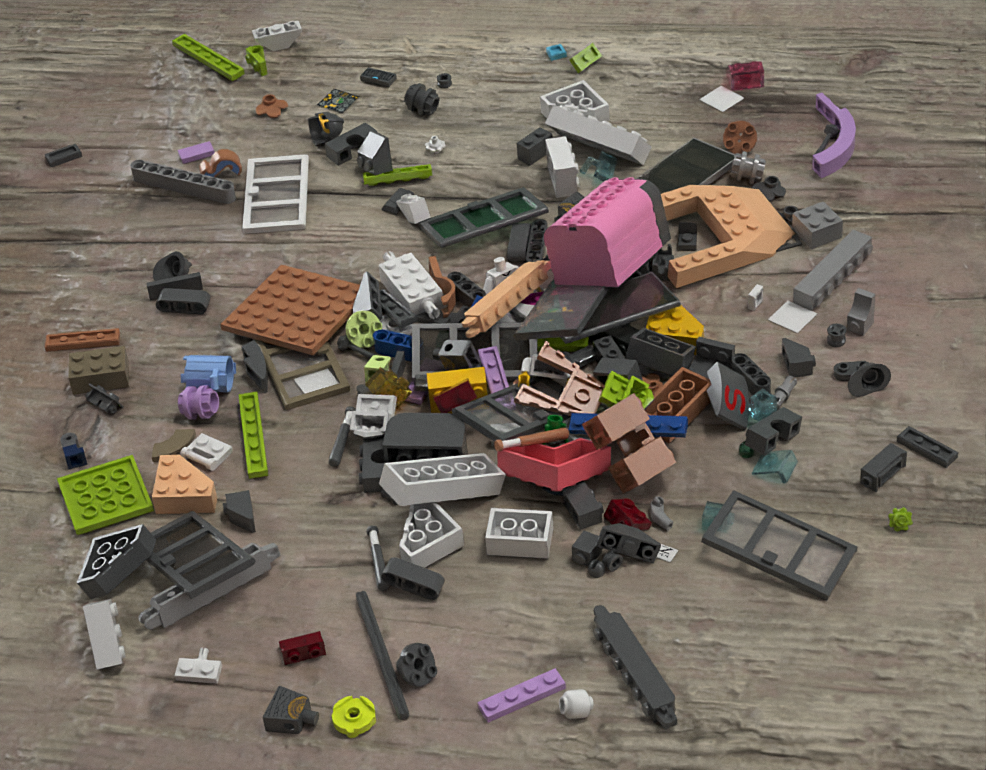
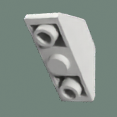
[252,21,302,51]

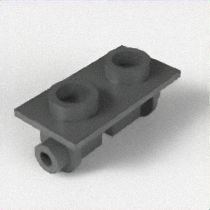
[85,383,124,414]

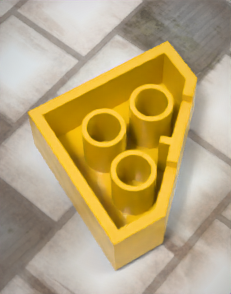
[646,296,704,355]

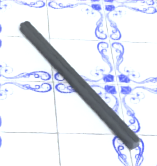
[356,591,410,720]

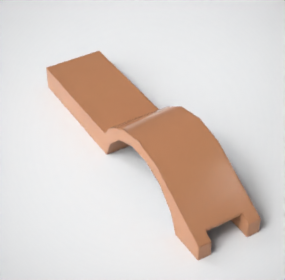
[428,256,456,318]

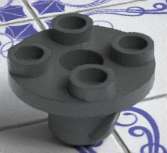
[396,643,437,687]

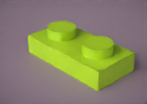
[569,43,602,73]

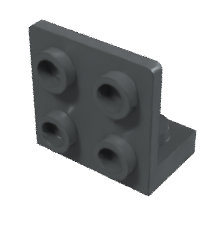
[688,337,735,379]

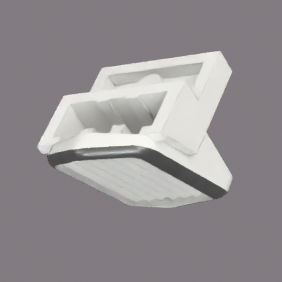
[350,394,397,439]

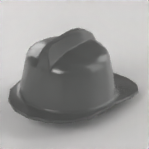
[153,251,192,281]
[848,362,891,397]

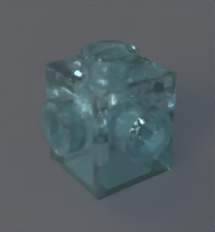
[749,388,777,421]

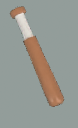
[494,428,569,452]

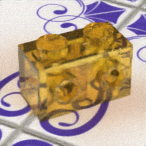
[365,367,412,409]

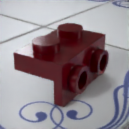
[604,498,652,530]

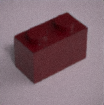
[433,378,477,413]

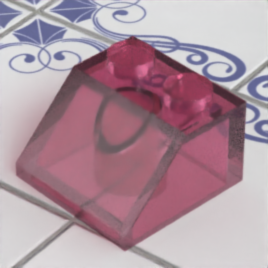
[726,61,764,91]

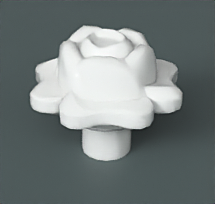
[425,136,445,154]

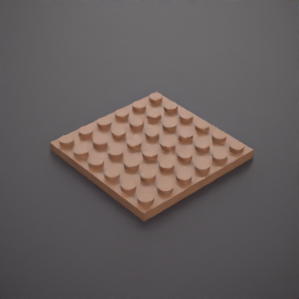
[220,265,360,355]

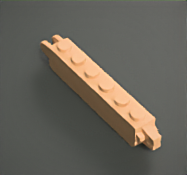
[462,260,551,338]

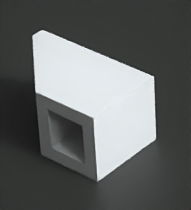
[396,194,431,224]

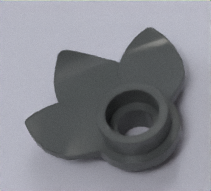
[751,176,786,202]

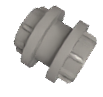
[730,151,766,185]

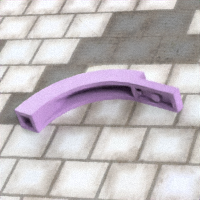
[812,93,856,178]

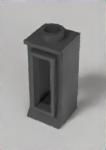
[860,443,907,492]

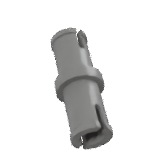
[768,376,797,410]

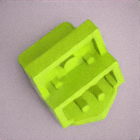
[598,371,654,410]

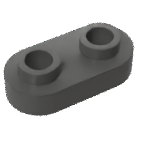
[834,361,869,381]

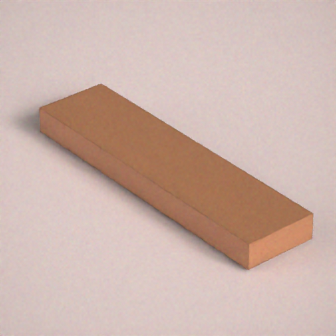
[45,328,120,352]

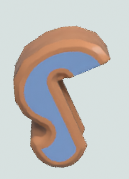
[199,149,242,177]

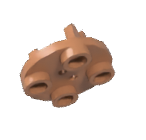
[723,121,757,154]

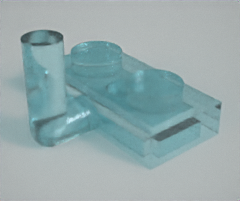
[580,151,617,181]

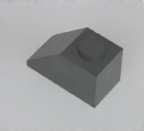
[782,338,816,377]
[223,490,256,533]

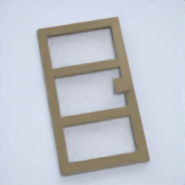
[253,339,351,410]

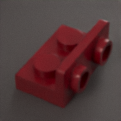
[279,631,326,665]

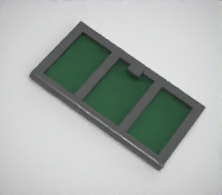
[418,187,549,249]

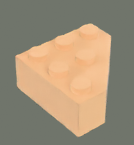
[152,455,217,514]

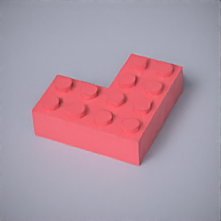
[497,438,611,491]

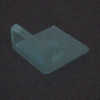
[752,450,798,483]

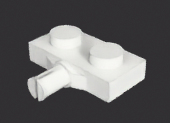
[174,648,222,684]

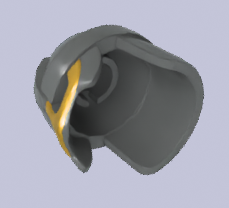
[308,112,344,145]

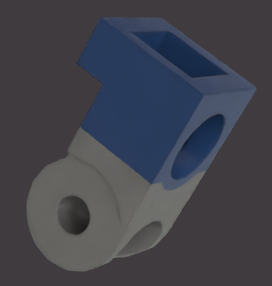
[60,433,88,470]

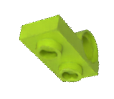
[245,45,268,76]

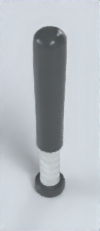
[328,406,356,467]
[366,526,390,591]

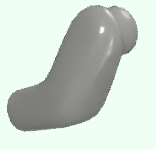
[650,496,673,530]

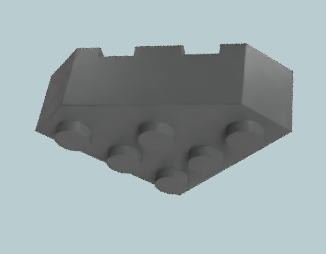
[77,524,156,599]

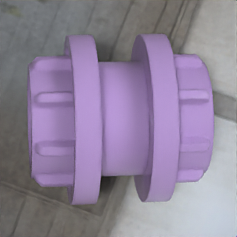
[178,385,219,420]

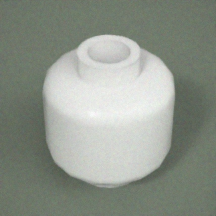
[559,689,594,719]

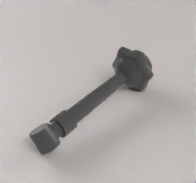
[812,124,840,159]
[337,334,376,359]

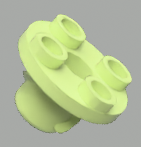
[346,311,382,348]

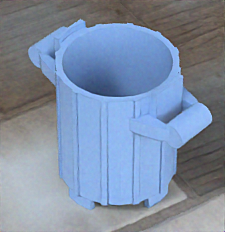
[181,355,236,392]

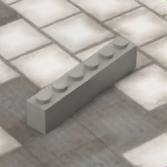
[793,230,873,310]

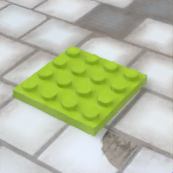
[57,455,154,535]

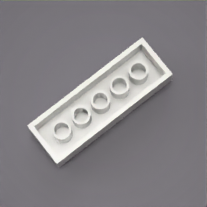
[545,105,651,165]
[379,453,506,506]

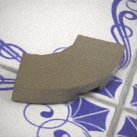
[152,429,196,462]

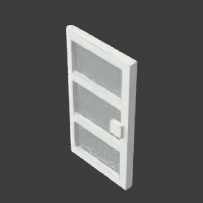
[242,155,309,234]

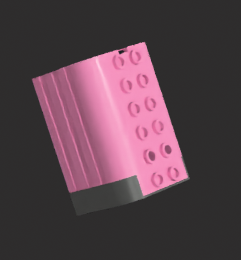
[544,177,671,287]

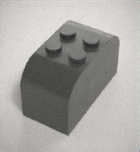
[383,413,468,463]

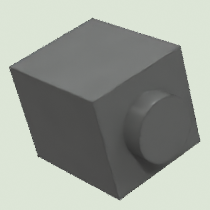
[572,531,603,566]

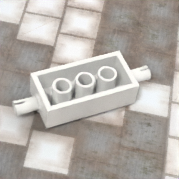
[378,251,445,319]

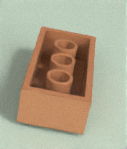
[645,367,711,443]

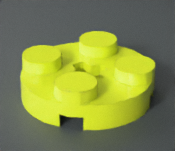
[332,696,376,738]

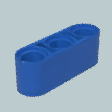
[373,329,425,362]

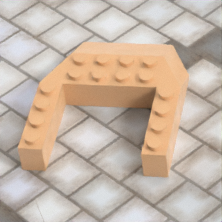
[661,185,795,288]

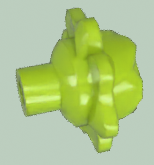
[888,507,913,532]

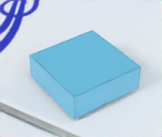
[546,44,567,61]

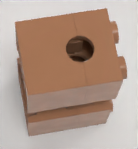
[582,393,676,494]

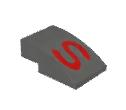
[707,362,749,430]

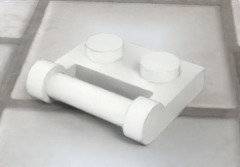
[180,433,233,471]

